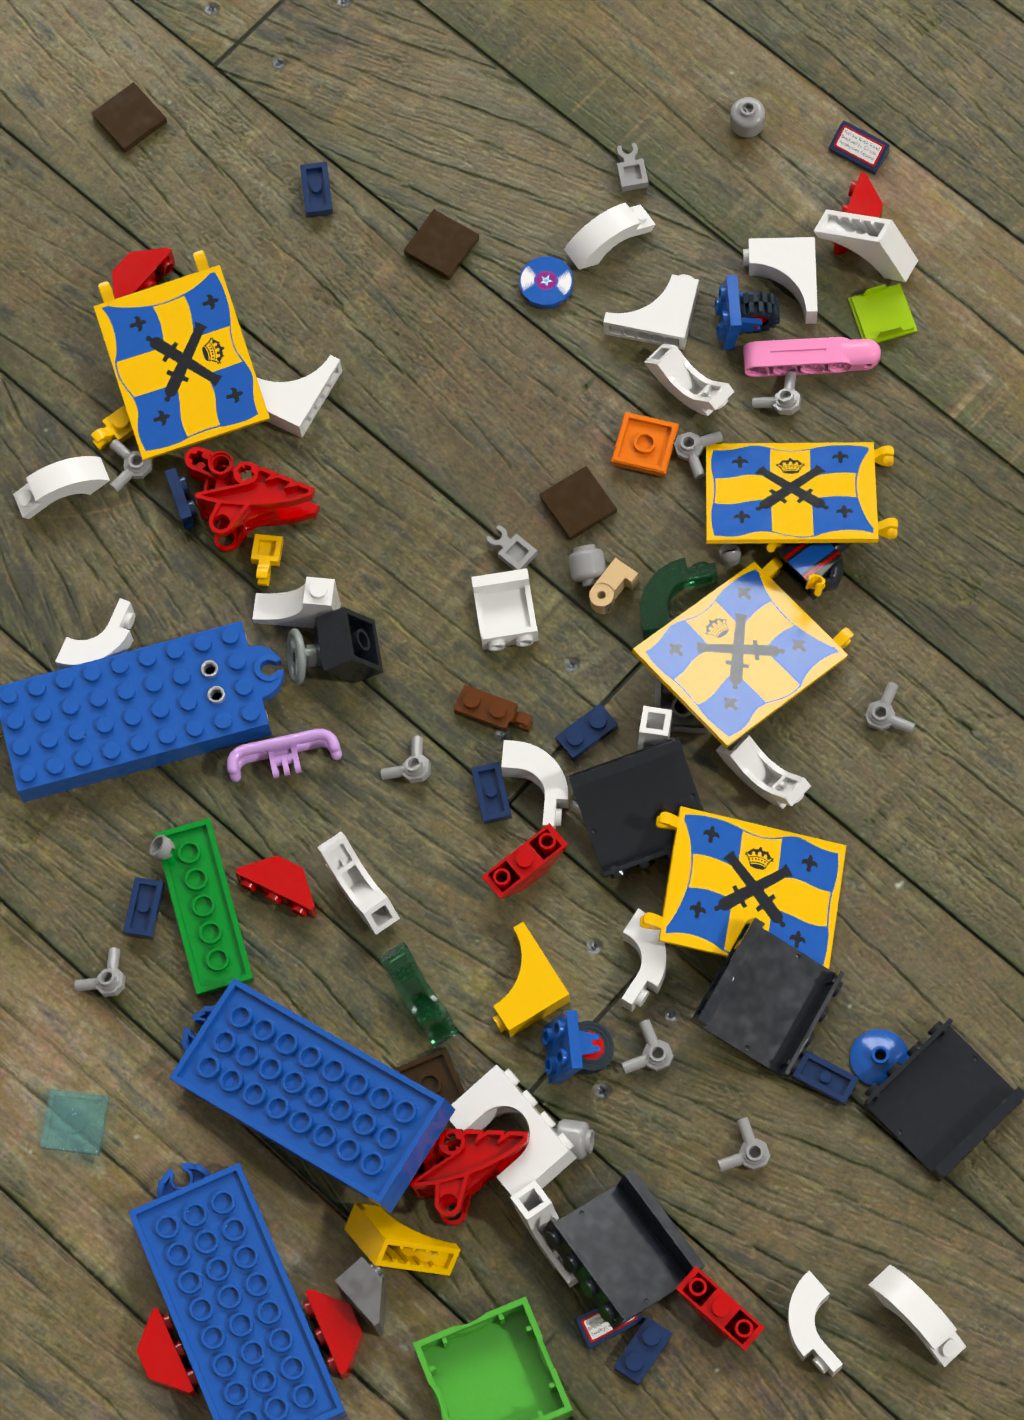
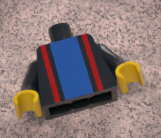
[766,543,849,600]

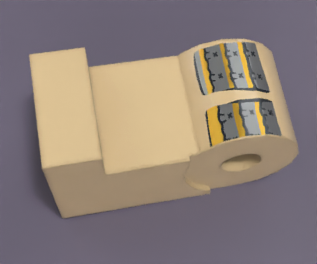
[589,558,639,614]

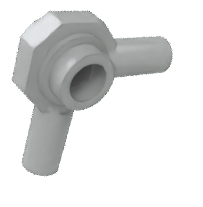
[752,371,801,415]
[674,431,723,479]
[109,439,152,492]
[864,682,915,734]
[381,736,431,783]
[74,947,126,997]
[621,1019,673,1074]
[717,1117,770,1172]

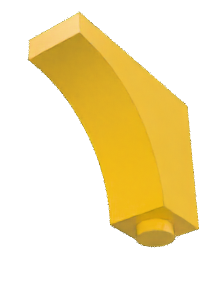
[492,922,570,1038]
[344,1203,461,1276]

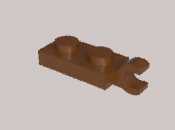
[454,685,533,732]

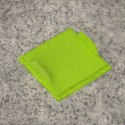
[848,283,918,343]

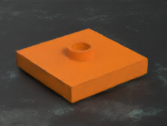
[611,412,679,477]

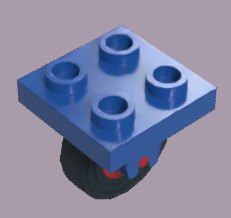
[542,1010,614,1084]

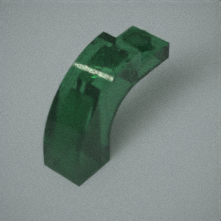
[640,558,718,640]
[378,942,459,1048]

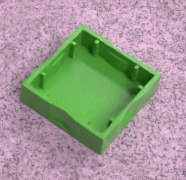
[413,1296,573,1420]

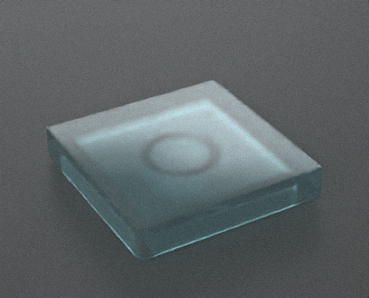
[40,1089,110,1156]

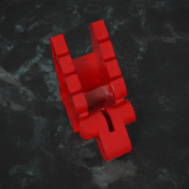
[185,447,320,553]
[410,1129,529,1227]

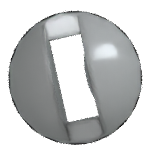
[718,544,741,566]
[149,834,175,860]

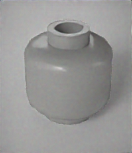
[730,97,765,138]
[568,544,607,587]
[553,1119,595,1160]

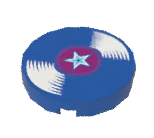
[519,256,573,309]

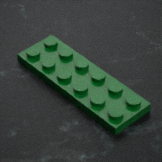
[154,818,254,997]

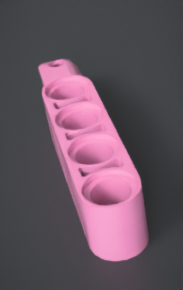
[743,337,881,377]

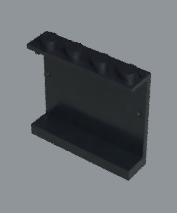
[568,736,704,879]
[691,917,844,1076]
[863,1018,1024,1182]
[542,1169,705,1330]

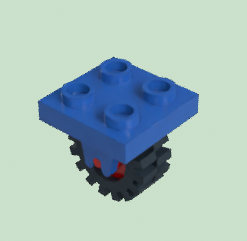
[714,275,780,350]

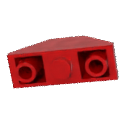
[831,172,883,255]
[112,247,175,299]
[481,823,568,900]
[235,855,317,918]
[675,1266,765,1351]
[303,1289,364,1379]
[137,1308,199,1397]

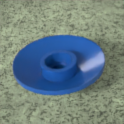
[850,1029,909,1086]

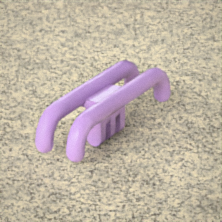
[227,729,342,782]

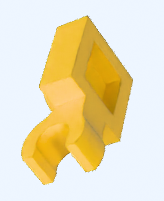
[91,405,134,450]
[251,534,284,586]

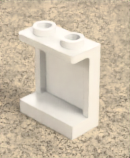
[471,568,539,651]

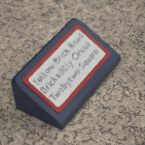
[828,120,890,174]
[575,1308,643,1350]

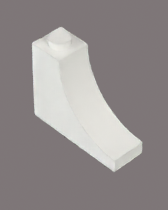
[814,209,918,282]
[743,237,818,324]
[603,274,699,350]
[257,355,342,438]
[252,577,341,628]

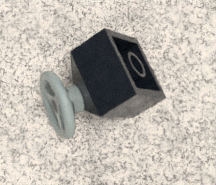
[286,607,383,685]

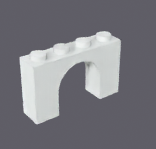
[449,1065,577,1196]

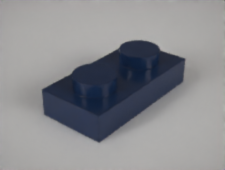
[300,162,333,218]
[165,468,197,530]
[555,703,618,761]
[471,762,512,825]
[123,877,165,940]
[792,1050,859,1106]
[613,1316,673,1386]

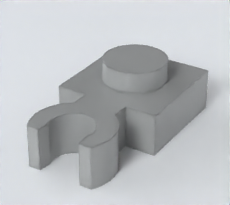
[617,143,649,192]
[486,525,538,570]

